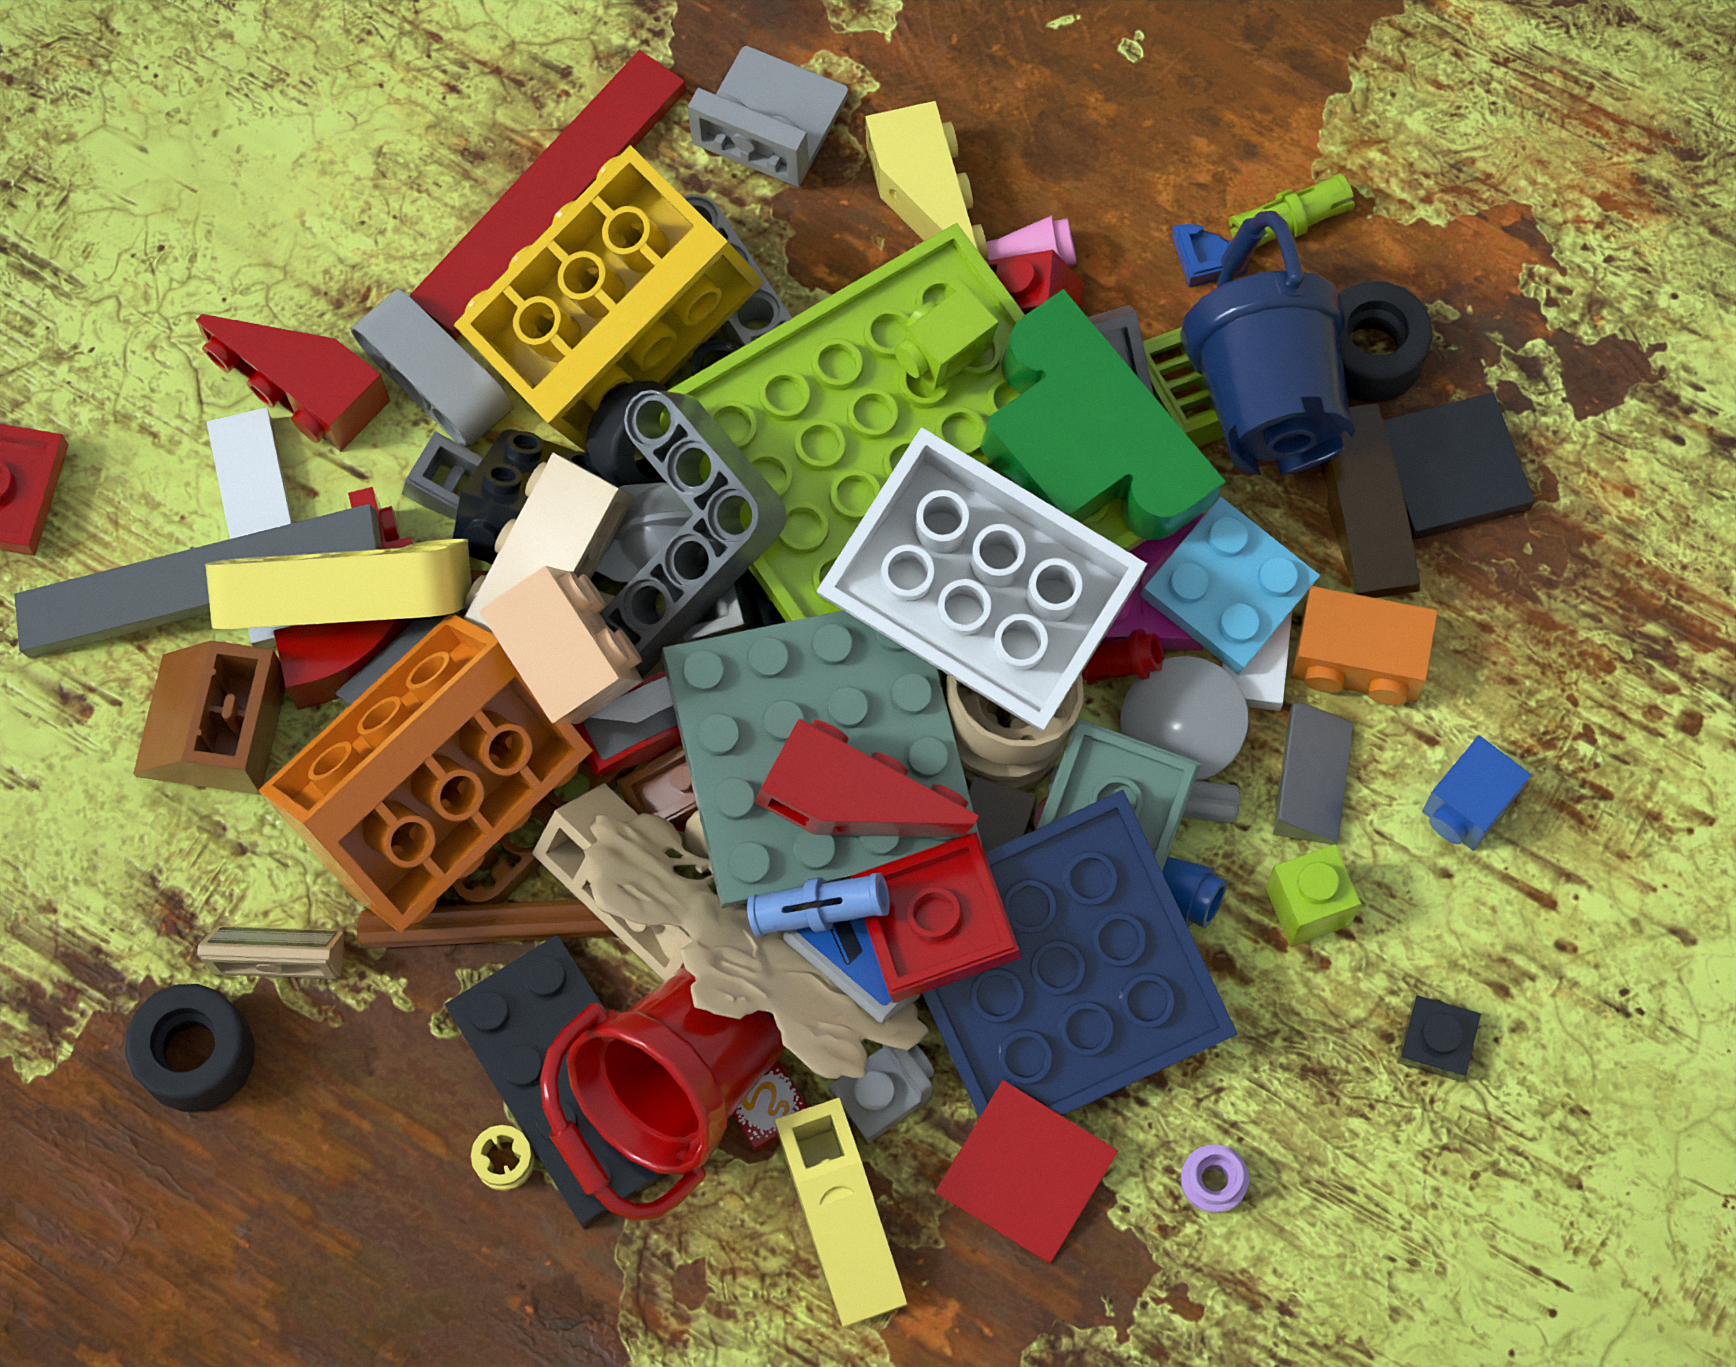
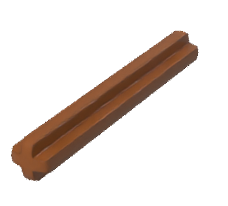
[357,899,615,949]

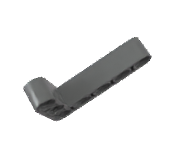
[600,390,787,678]

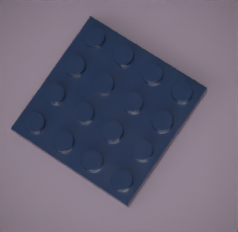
[922,790,1238,1118]

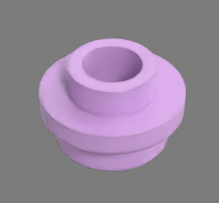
[1181,1144,1249,1213]

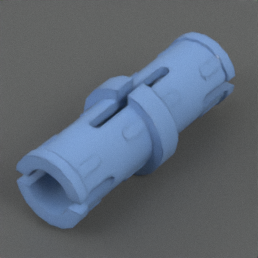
[747,873,890,937]

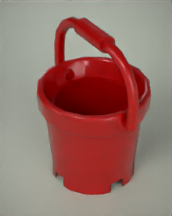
[540,965,786,1221]

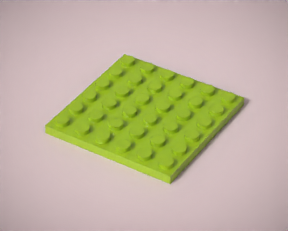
[660,223,1147,671]

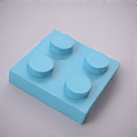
[1140,496,1320,675]

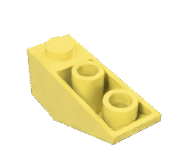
[865,101,988,260]
[775,1098,907,1328]

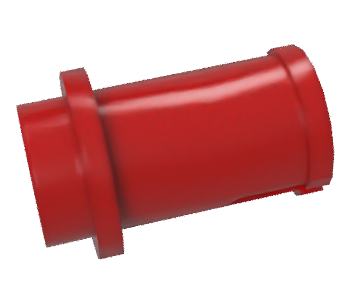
[1081,629,1164,685]

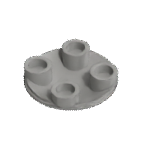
[1120,656,1250,781]

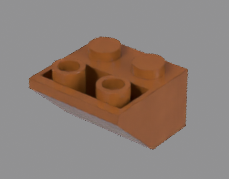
[133,640,286,795]

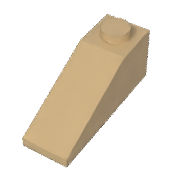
[532,783,692,981]

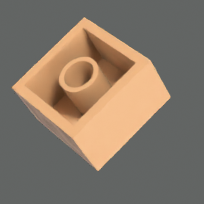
[479,565,644,724]

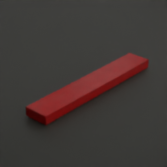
[409,49,686,341]

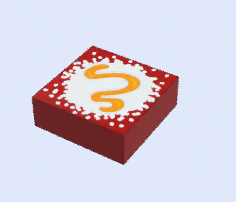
[732,1061,808,1153]

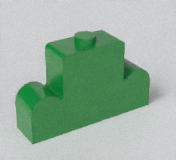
[980,289,1226,540]

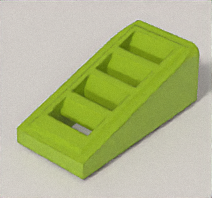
[1143,327,1224,447]

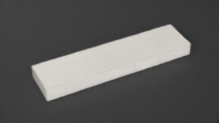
[207,407,293,648]

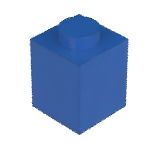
[1422,735,1532,851]

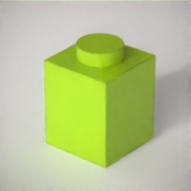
[1265,844,1361,947]

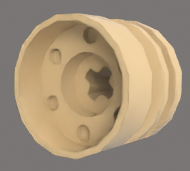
[942,674,1084,791]

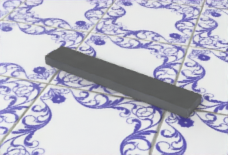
[14,504,382,658]

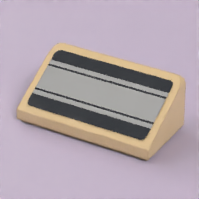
[197,926,345,979]

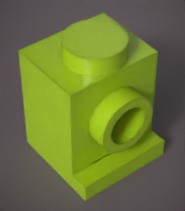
[894,276,999,391]

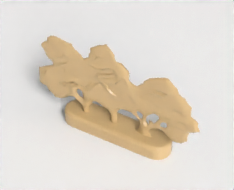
[583,810,929,1079]

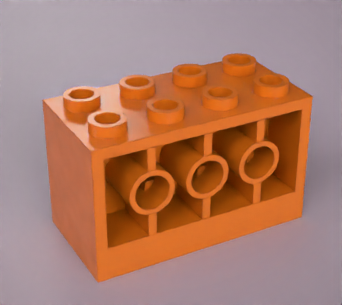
[258,614,593,933]

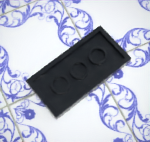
[444,934,670,1230]

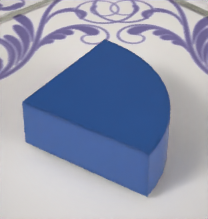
[1172,224,1249,287]

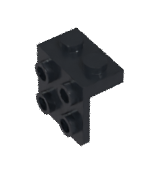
[453,429,607,564]

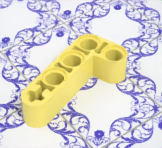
[205,539,472,629]

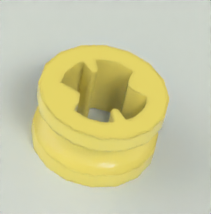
[471,1125,535,1191]

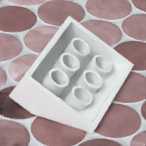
[816,427,1147,732]

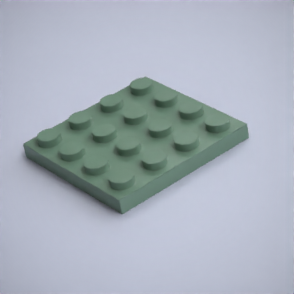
[661,611,982,909]

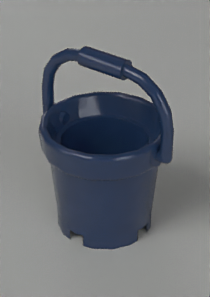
[1180,211,1355,475]

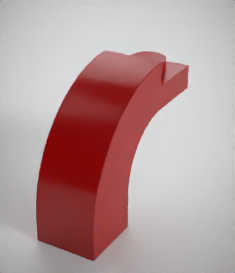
[273,487,416,710]

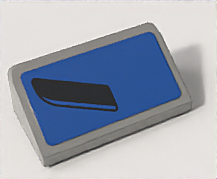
[782,898,921,1023]

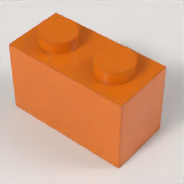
[1291,586,1438,705]

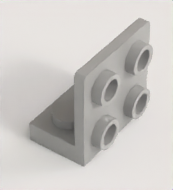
[687,46,848,187]

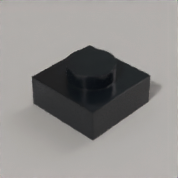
[1397,995,1481,1082]

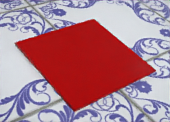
[935,1080,1118,1264]

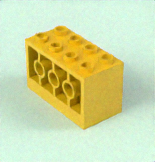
[454,145,765,453]

